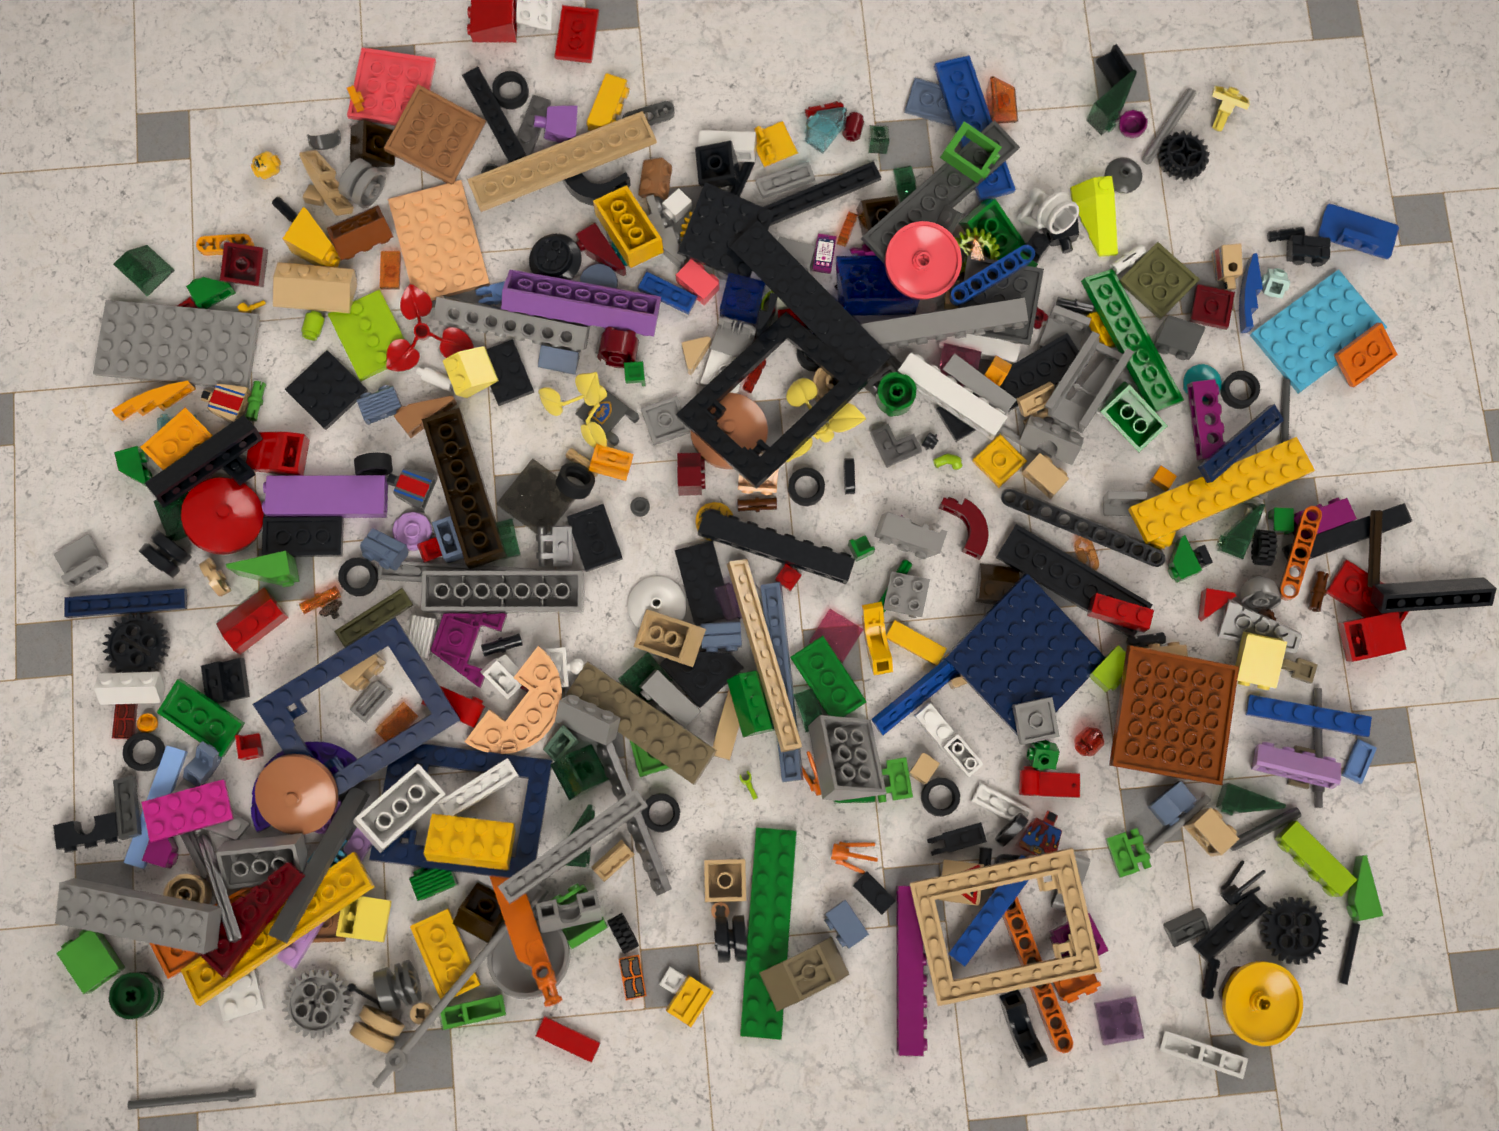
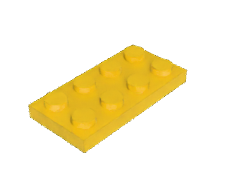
[410,909,481,1000]

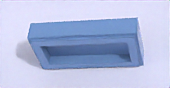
[1341,739,1377,784]

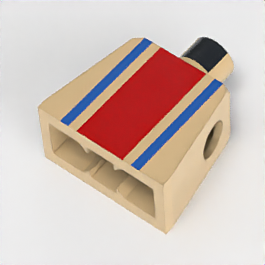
[1212,244,1243,291]
[201,384,251,423]

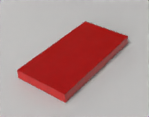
[1326,560,1409,624]

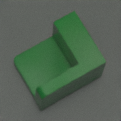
[624,361,646,386]
[1268,507,1294,535]
[848,535,875,562]

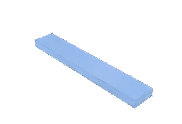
[124,746,188,869]

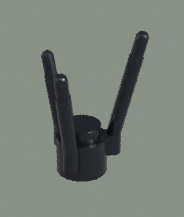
[1220,860,1266,906]

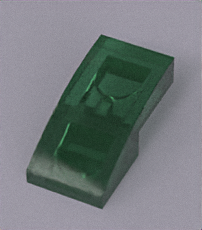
[893,166,916,203]
[497,519,521,560]

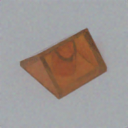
[986,76,1018,123]

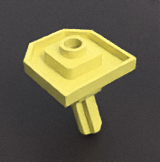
[1212,86,1250,131]

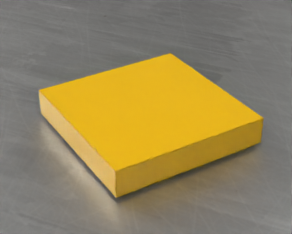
[972,434,1027,488]

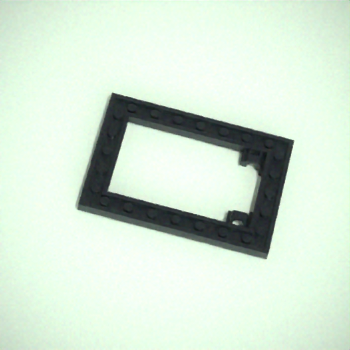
[676,312,868,489]

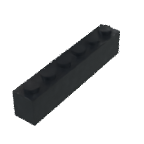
[144,415,263,508]
[1370,577,1497,613]

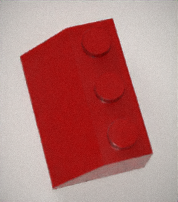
[216,587,289,655]

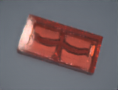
[112,704,138,739]

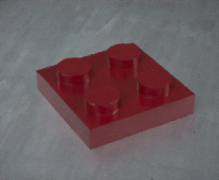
[1189,284,1235,330]

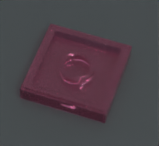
[809,609,863,663]

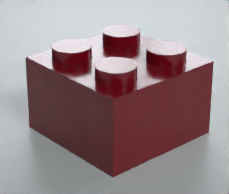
[220,242,268,288]

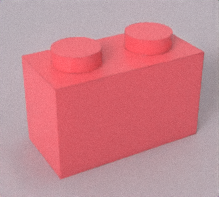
[676,259,719,305]

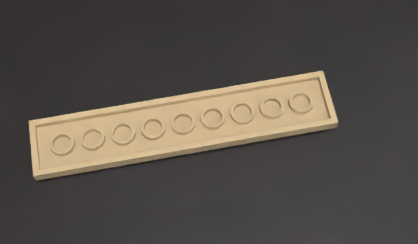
[467,111,657,212]

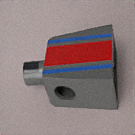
[387,468,437,512]

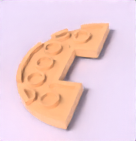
[464,645,562,754]

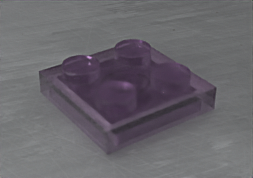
[1094,996,1144,1045]

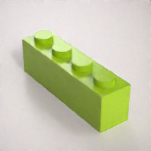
[1274,821,1357,897]

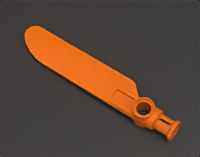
[489,876,563,1007]

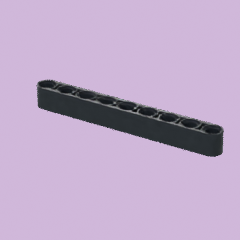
[1001,487,1166,567]

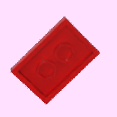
[555,5,599,63]

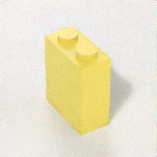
[1235,631,1287,690]

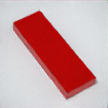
[536,1016,601,1063]

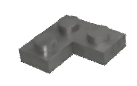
[870,424,922,468]

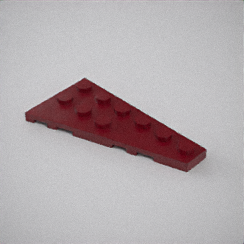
[198,862,305,978]

